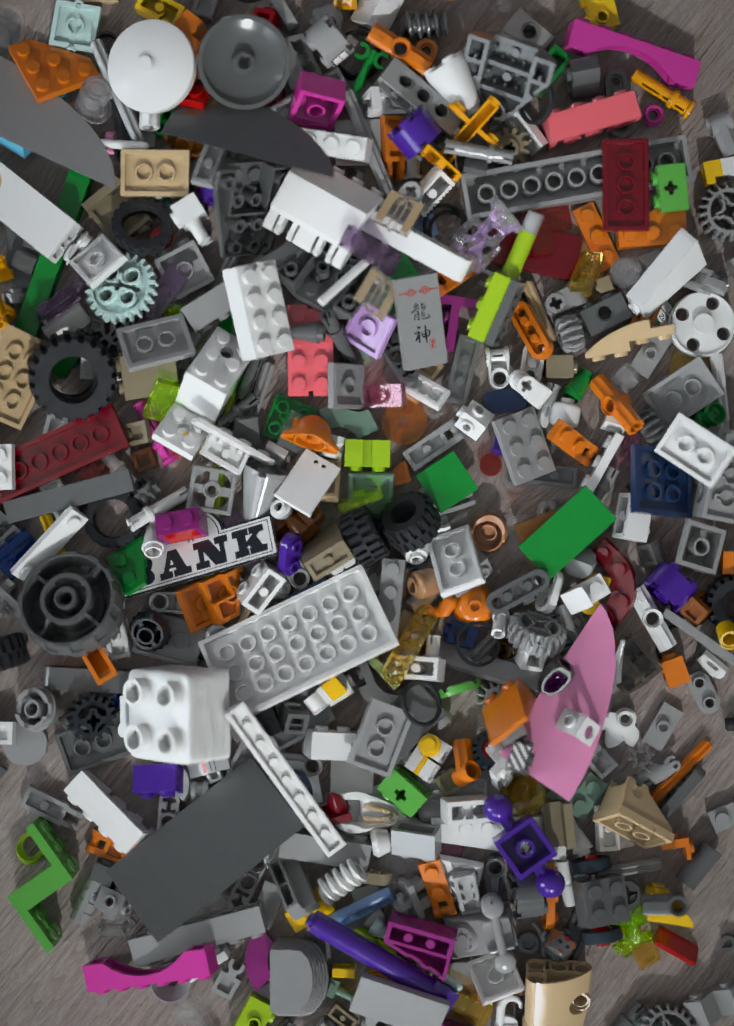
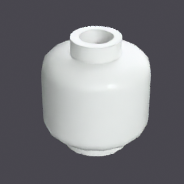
[549,398,581,429]

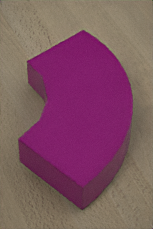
[245,932,275,991]

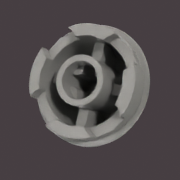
[15,686,61,732]

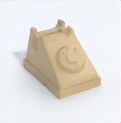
[592,776,675,849]

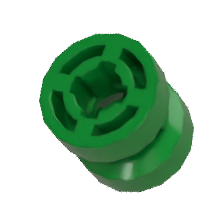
[694,402,726,430]

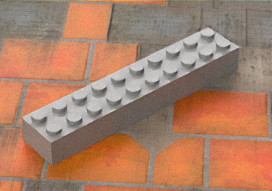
[459,134,694,223]

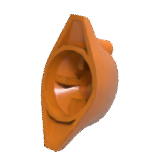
[280,415,339,455]

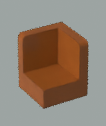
[679,590,712,628]

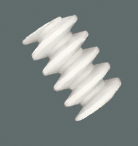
[318,858,368,906]

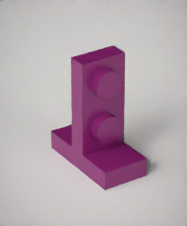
[440,294,479,353]

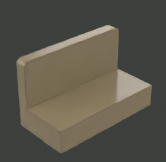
[541,800,577,850]

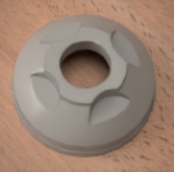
[150,961,191,1003]

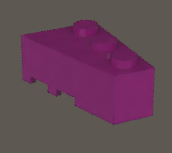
[384,911,458,982]

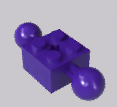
[483,793,565,898]

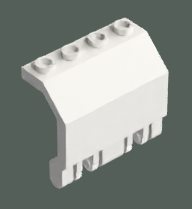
[263,165,386,270]

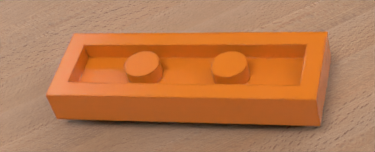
[571,201,622,273]

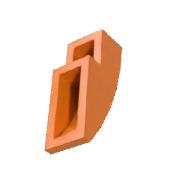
[82,646,118,686]

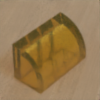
[449,989,494,1026]

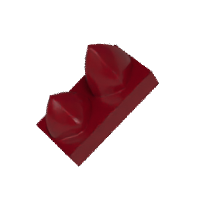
[309,792,353,833]

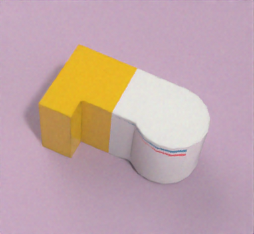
[700,156,734,188]
[303,675,348,715]

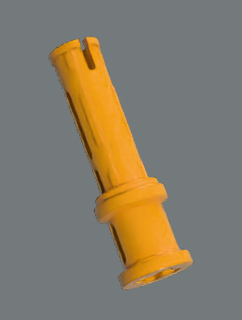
[630,68,697,120]

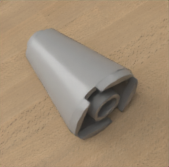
[243,461,288,521]

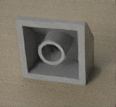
[674,519,727,575]

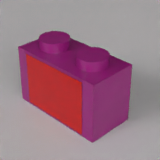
[155,506,209,545]

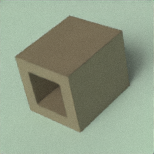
[544,355,578,379]

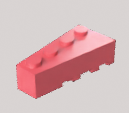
[540,89,642,152]

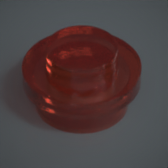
[479,454,502,476]

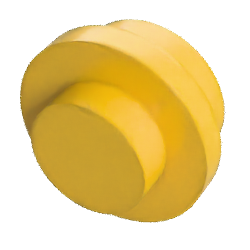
[418,734,441,757]

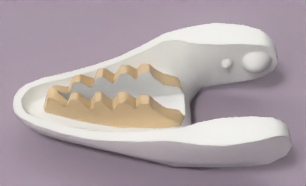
[335,791,406,833]

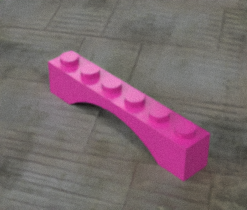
[562,17,701,91]
[82,942,219,995]

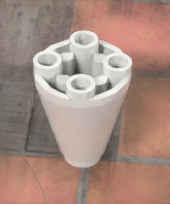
[424,50,480,117]

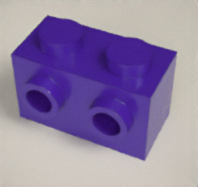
[132,763,184,799]

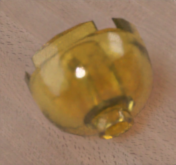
[500,773,546,817]

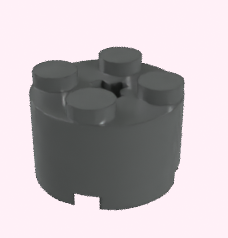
[507,871,548,920]

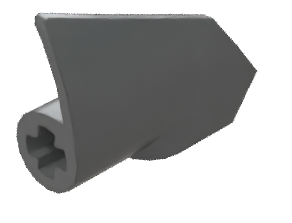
[5,226,40,289]

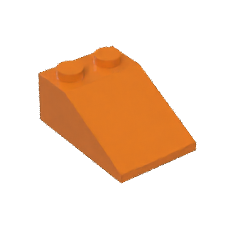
[482,677,537,747]

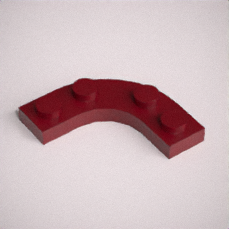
[592,537,637,632]

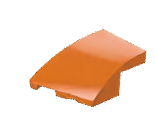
[175,566,243,633]

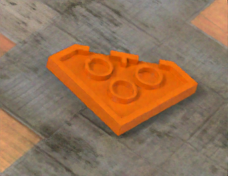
[8,39,100,104]

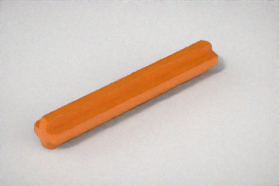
[650,739,713,804]

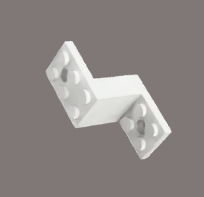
[152,326,251,461]

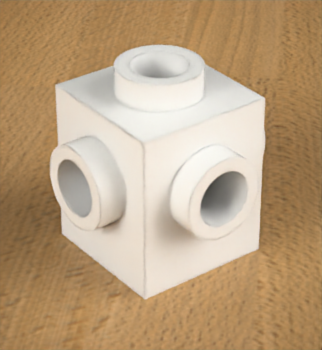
[454,400,495,441]

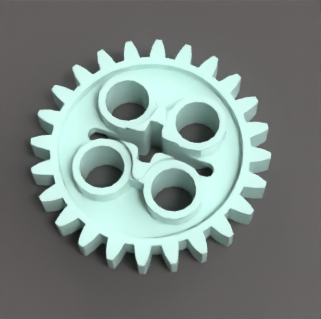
[85,252,159,325]

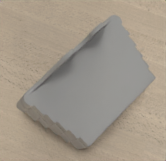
[252,937,329,1016]

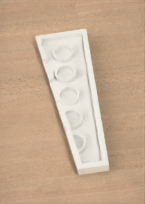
[431,815,566,861]

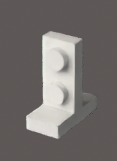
[359,86,408,119]

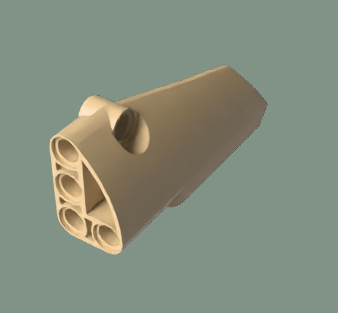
[522,958,592,1026]

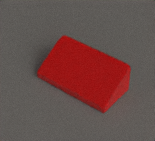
[652,925,699,966]

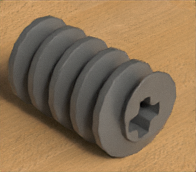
[401,9,447,39]

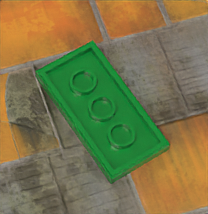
[518,485,617,580]

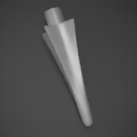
[612,639,626,692]

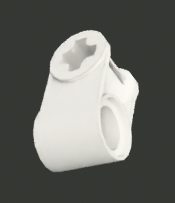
[485,346,510,390]
[509,370,553,410]

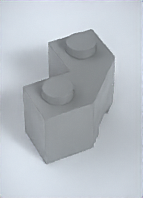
[683,978,734,1026]

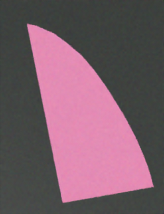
[499,604,616,801]

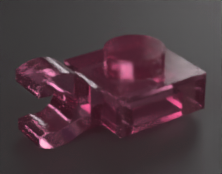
[615,432,642,471]

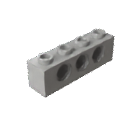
[373,57,461,142]

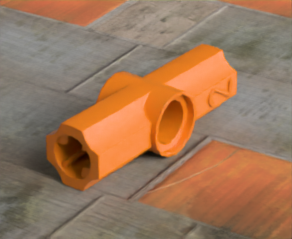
[366,22,434,77]
[589,374,644,435]

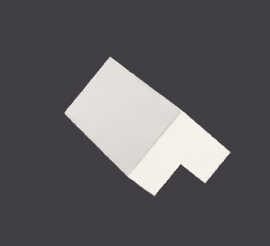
[350,0,404,30]

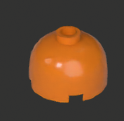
[452,584,496,627]

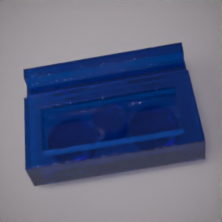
[0,528,36,581]

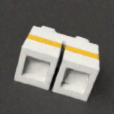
[401,733,453,784]

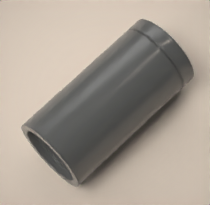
[676,841,722,891]

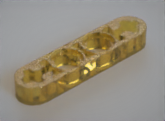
[382,604,437,685]

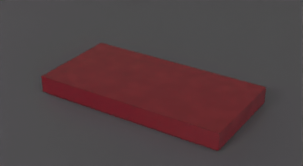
[602,138,649,232]
[486,221,583,282]

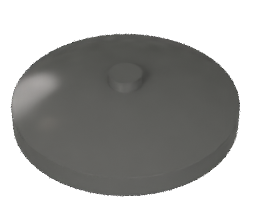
[197,14,291,110]

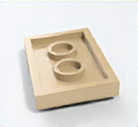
[120,149,191,197]

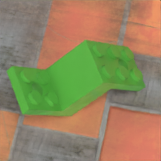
[7,816,80,953]

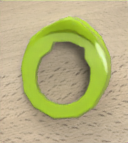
[16,832,44,865]

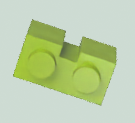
[344,439,391,472]

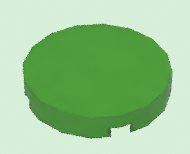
[438,678,483,699]

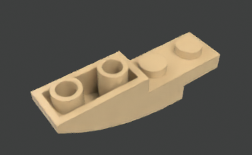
[585,319,676,362]

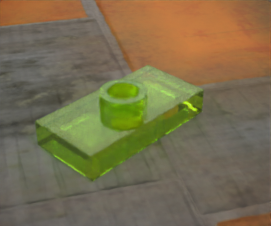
[142,378,181,422]
[338,486,384,513]

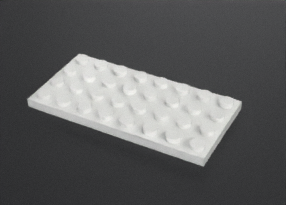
[198,564,399,715]

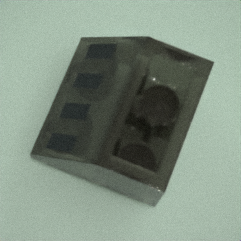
[615,633,663,696]

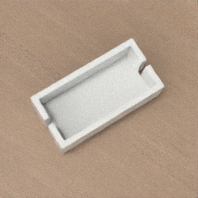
[222,259,295,361]

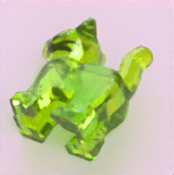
[611,913,654,958]

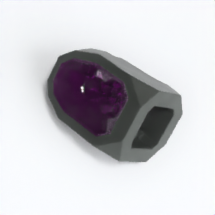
[538,655,575,695]

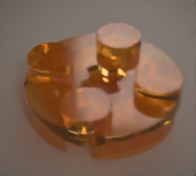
[382,400,427,445]

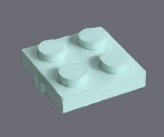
[49,0,102,53]

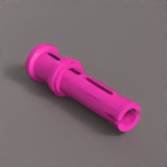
[133,399,181,467]

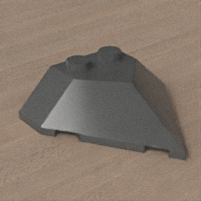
[464,31,557,131]

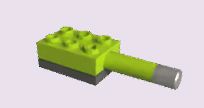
[467,210,544,347]

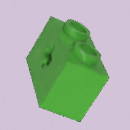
[651,163,689,214]
[377,763,433,818]

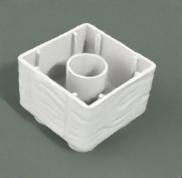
[123,664,230,765]

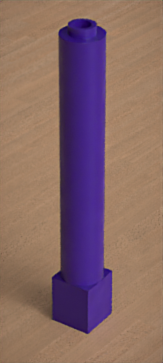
[305,910,459,1015]

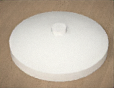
[108,19,197,114]

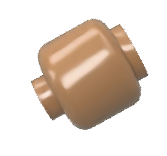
[407,567,439,599]

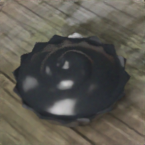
[129,610,171,651]

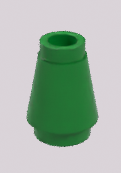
[563,368,593,403]

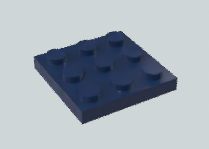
[630,444,692,519]

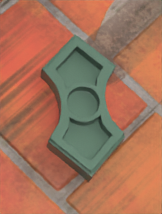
[318,405,379,439]

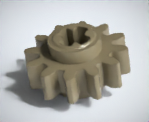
[496,126,533,166]

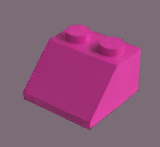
[288,70,346,132]

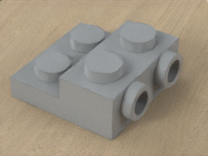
[154,238,215,301]

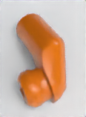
[426,595,457,618]

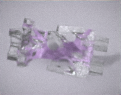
[446,194,524,276]

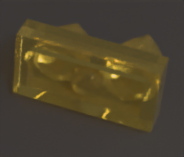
[567,252,604,297]

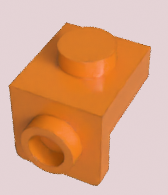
[660,832,694,860]

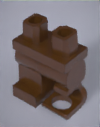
[271,505,326,551]

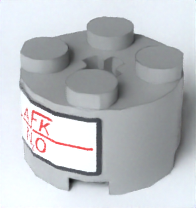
[304,14,355,69]

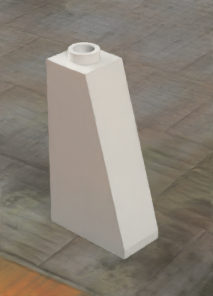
[626,228,707,319]

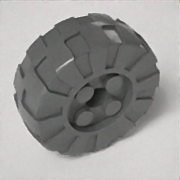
[18,551,126,658]

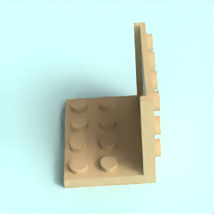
[0,324,42,430]

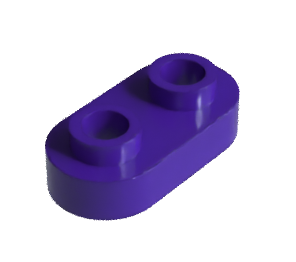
[278,532,302,576]

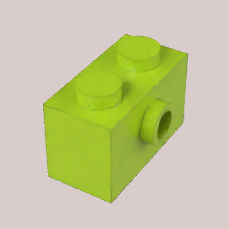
[233,990,276,1026]

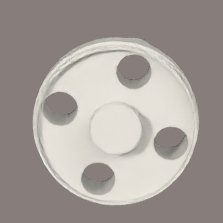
[668,292,734,358]

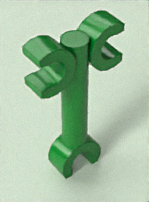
[347,42,390,102]

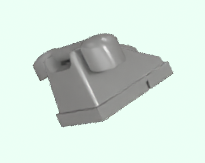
[443,892,518,974]

